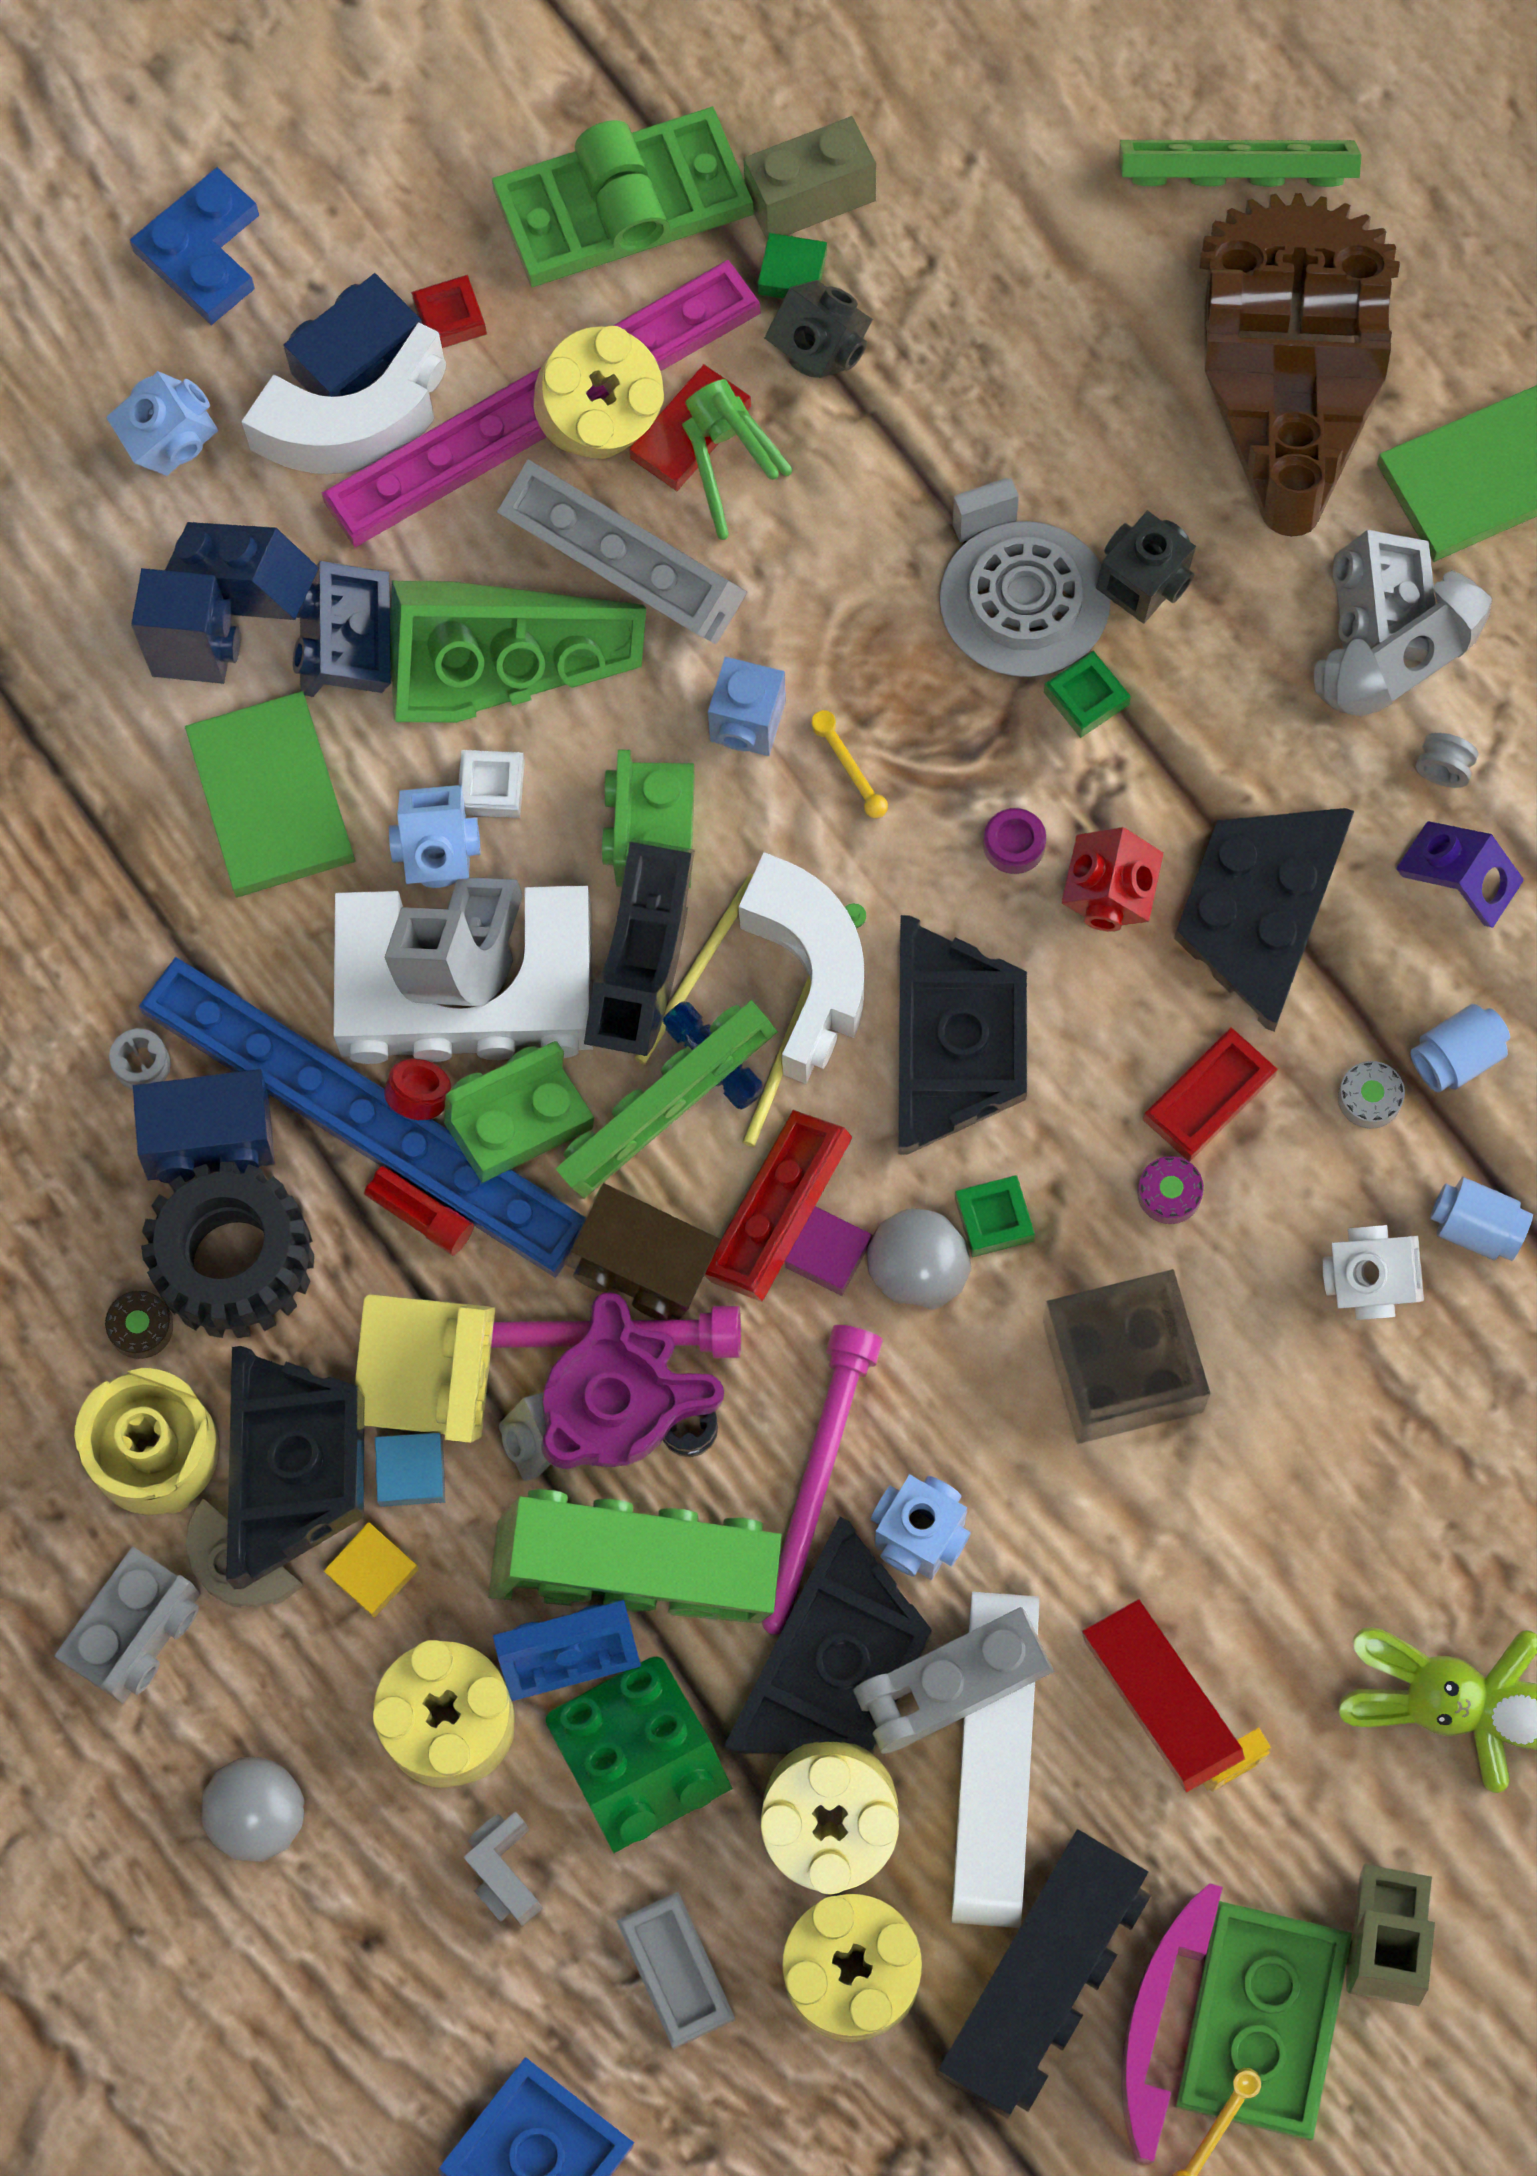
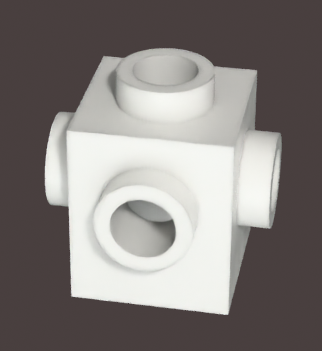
[1323,1225,1424,1320]

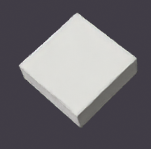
[459,750,525,818]

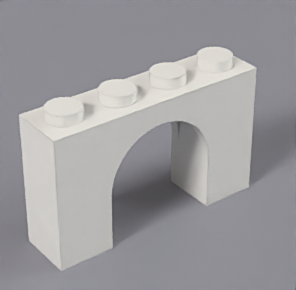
[334,886,593,1064]

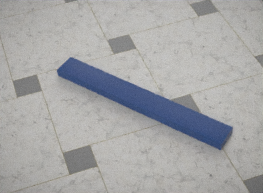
[139,957,585,1278]

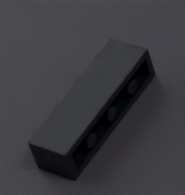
[936,1829,1151,2119]

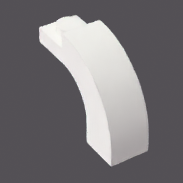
[242,322,446,474]
[739,852,864,1084]

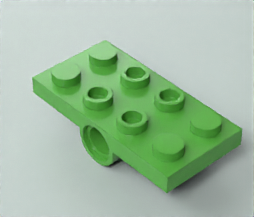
[492,106,754,288]

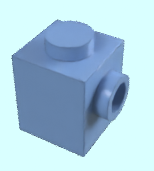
[708,657,786,756]

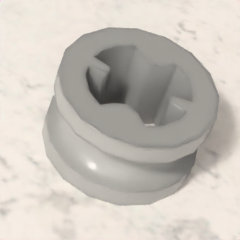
[1415,733,1479,788]
[109,1028,171,1091]

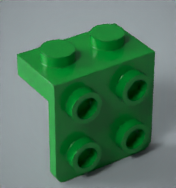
[545,1656,733,1854]

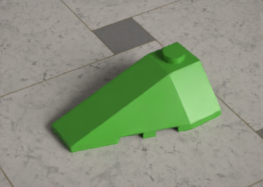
[390,580,646,723]

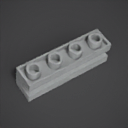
[497,459,747,645]

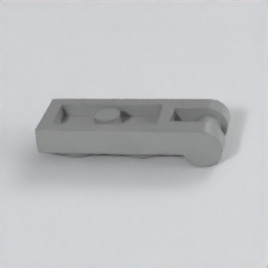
[853,1607,1054,1754]

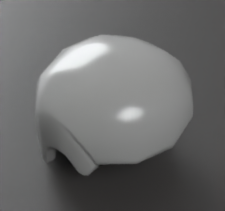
[867,1208,971,1310]
[201,1757,305,1862]

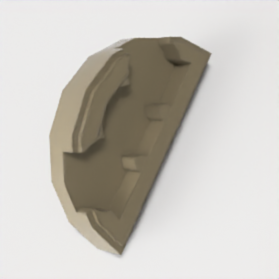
[185,1499,303,1608]

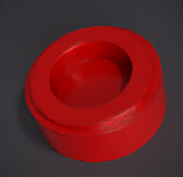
[384,1059,451,1120]

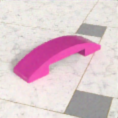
[1121,1883,1223,2165]

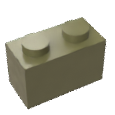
[743,116,876,240]

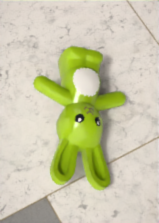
[1338,1627,1537,1793]

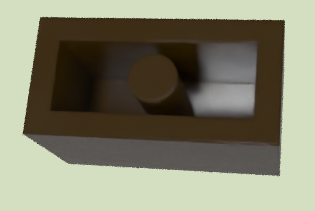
[563,1183,721,1321]

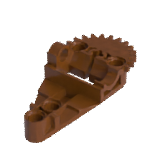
[1199,193,1400,537]

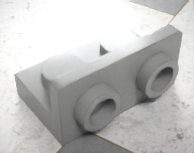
[1333,530,1436,661]
[54,1546,201,1704]

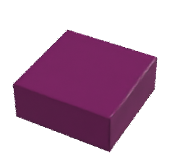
[785,1206,872,1296]

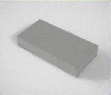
[617,1892,735,2050]

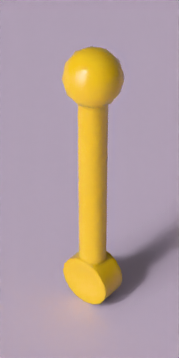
[812,710,888,819]
[1172,2068,1261,2176]

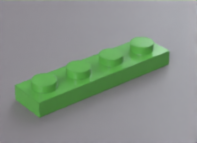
[1119,140,1361,187]
[555,1000,778,1199]

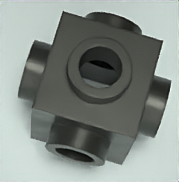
[764,280,873,378]
[1096,510,1196,624]

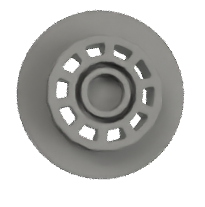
[940,521,1111,677]

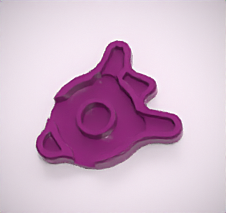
[541,1292,724,1469]

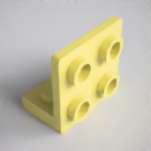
[355,1294,495,1443]

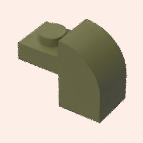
[1346,1864,1435,2006]

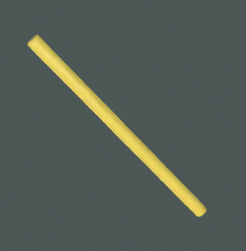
[634,873,753,1065]
[743,975,812,1147]

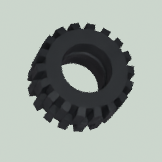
[141,1162,314,1338]

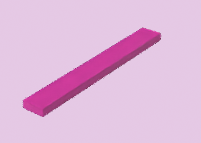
[322,260,761,548]

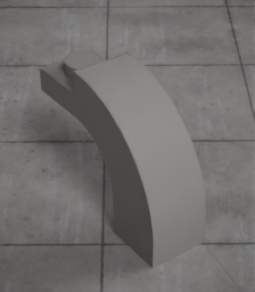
[384,878,523,1006]

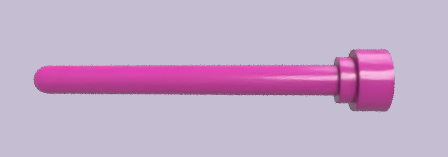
[491,1306,741,1358]
[762,1325,883,1635]

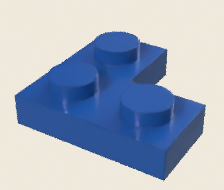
[129,167,259,325]

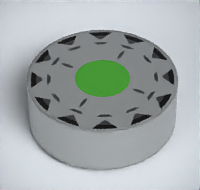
[1338,1061,1405,1129]

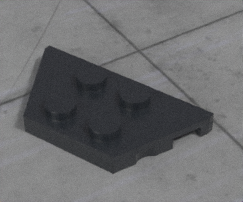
[1174,808,1354,1032]
[898,915,1027,1155]
[226,1346,365,1590]
[724,1517,932,1754]

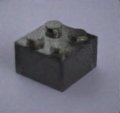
[1042,1269,1211,1444]

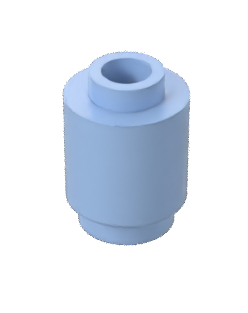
[1410,1004,1510,1093]
[1430,1177,1533,1261]

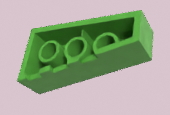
[488,1489,782,1624]

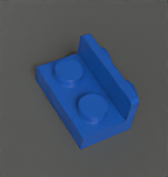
[493,1600,641,1701]

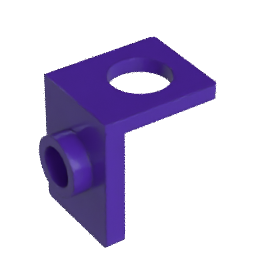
[1396,821,1523,928]

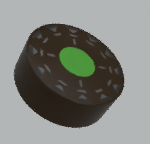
[105,1291,173,1359]

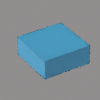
[375,1433,446,1507]

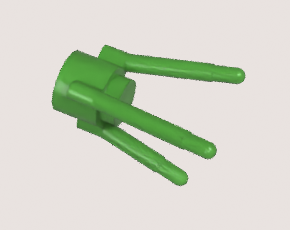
[682,379,792,540]

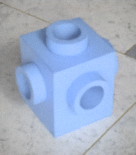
[106,371,219,476]
[389,785,481,888]
[871,1474,971,1580]

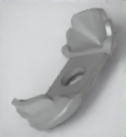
[1314,570,1492,717]

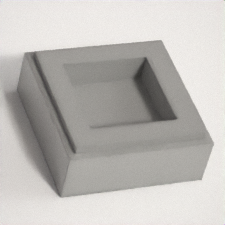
[952,478,1019,543]

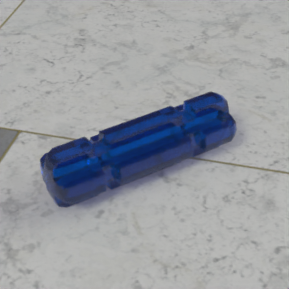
[663,1001,763,1110]

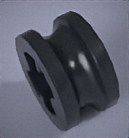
[662,1411,718,1457]

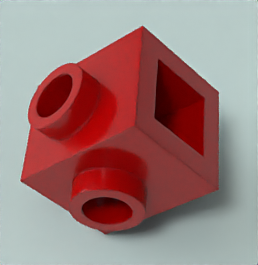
[1061,827,1164,932]

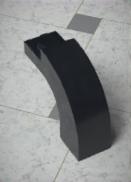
[584,838,695,1056]

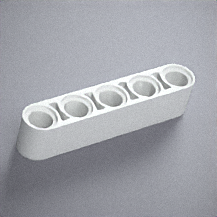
[952,1592,1039,1928]

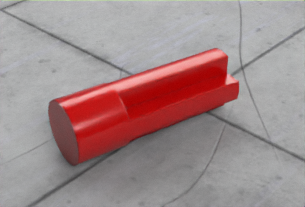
[364,1166,474,1256]

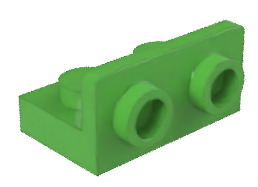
[602,749,695,888]
[444,1041,594,1183]

